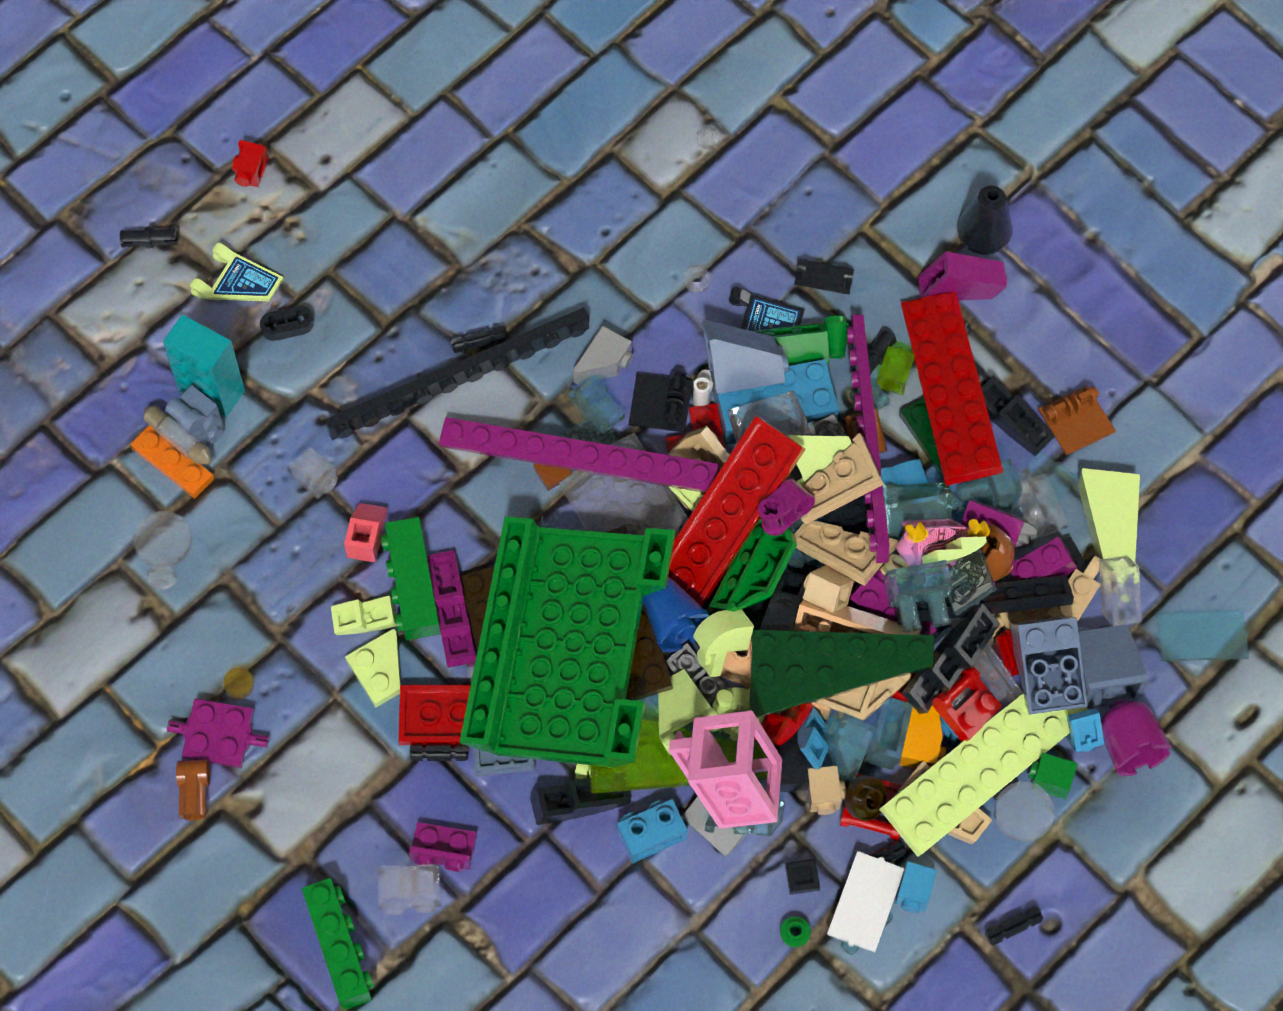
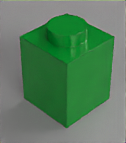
[1028,752,1077,800]

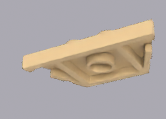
[814,674,911,721]

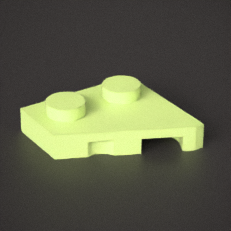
[345,629,401,708]

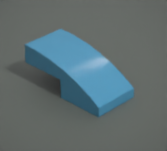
[798,707,829,770]

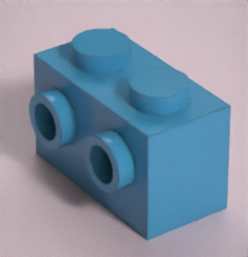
[617,799,688,864]

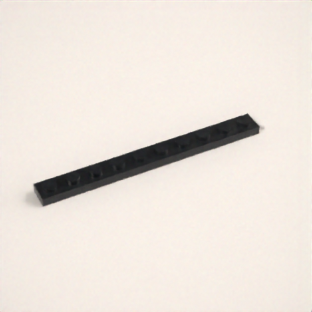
[325,307,589,440]

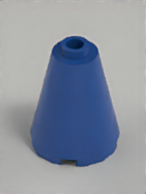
[643,576,709,652]

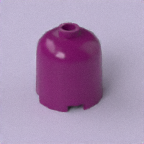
[1101,700,1172,776]

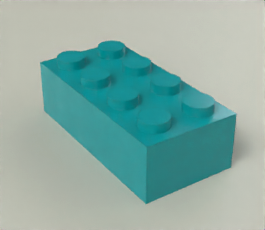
[163,314,245,418]

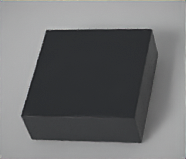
[785,859,820,895]

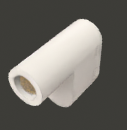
[693,370,714,407]

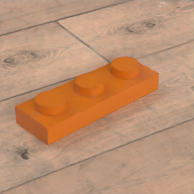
[130,425,214,499]

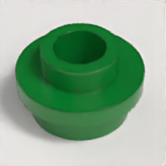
[780,917,811,948]

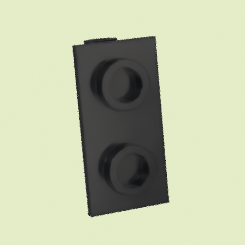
[794,259,854,295]

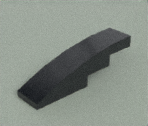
[975,362,1055,456]
[901,603,1000,714]

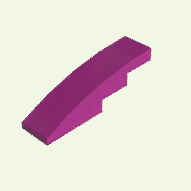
[426,550,476,668]

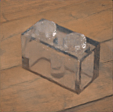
[1099,555,1142,626]

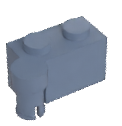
[165,385,224,447]

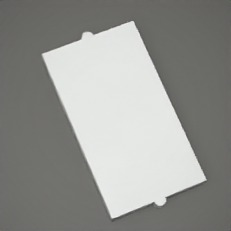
[827,851,905,953]

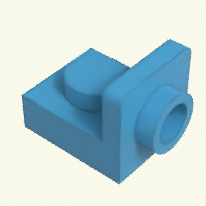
[1067,708,1105,752]

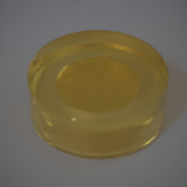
[223,668,254,699]

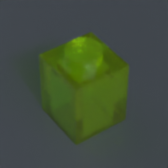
[876,346,915,395]

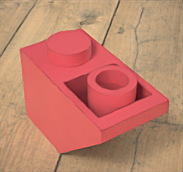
[344,503,388,563]

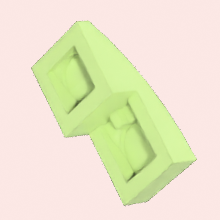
[922,537,987,568]
[331,596,397,635]

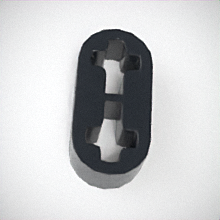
[260,306,314,341]

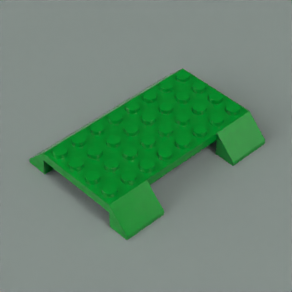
[460,516,676,767]

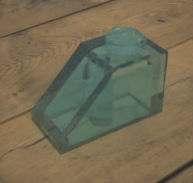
[824,712,876,782]

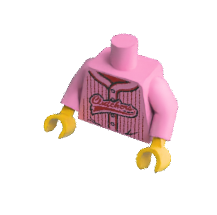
[896,518,990,588]

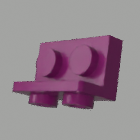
[409,822,477,872]

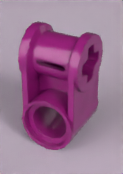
[758,479,815,536]

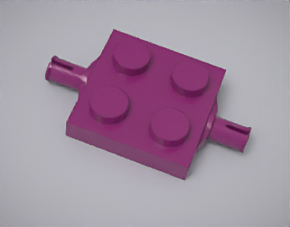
[167,699,269,769]

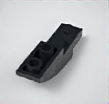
[760,562,818,631]

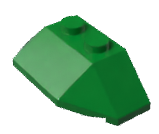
[709,509,797,612]

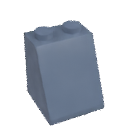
[702,320,789,394]
[1078,623,1149,708]

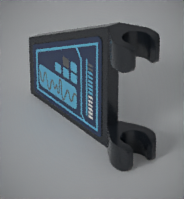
[729,287,805,331]

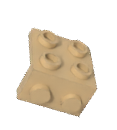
[668,426,730,511]

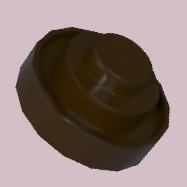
[845,775,887,821]

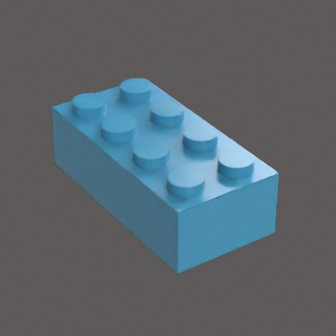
[713,359,839,445]

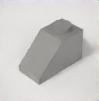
[573,326,634,385]

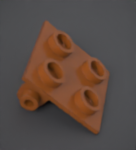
[1038,386,1116,456]

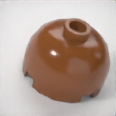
[957,523,1015,583]

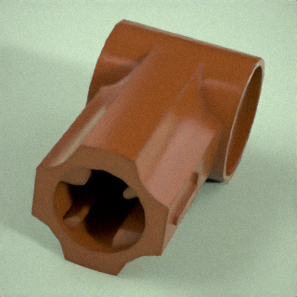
[176,759,210,821]

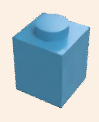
[895,861,937,913]

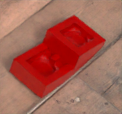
[754,703,813,746]

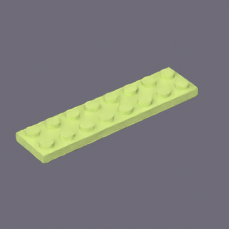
[880,694,1089,857]

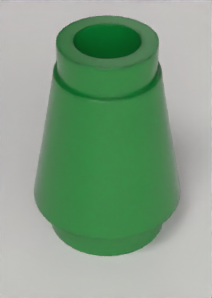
[823,316,849,359]

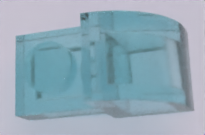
[568,377,625,434]

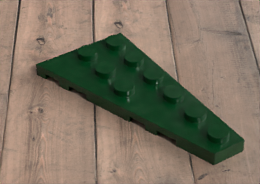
[749,630,934,719]

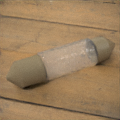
[143,405,211,464]

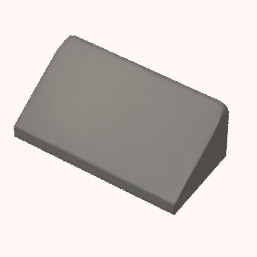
[681,796,747,857]

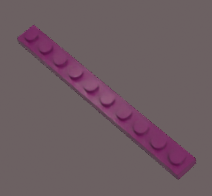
[846,315,890,563]
[438,417,721,493]

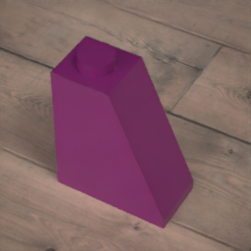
[918,251,1007,301]

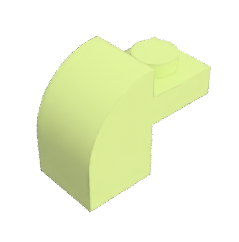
[693,609,754,677]

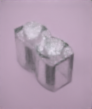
[378,864,442,915]

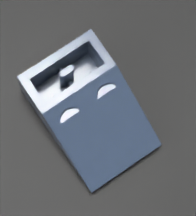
[1010,616,1088,715]

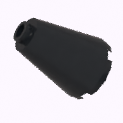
[957,186,1013,255]

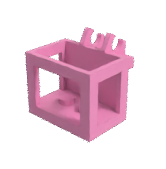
[668,710,782,829]

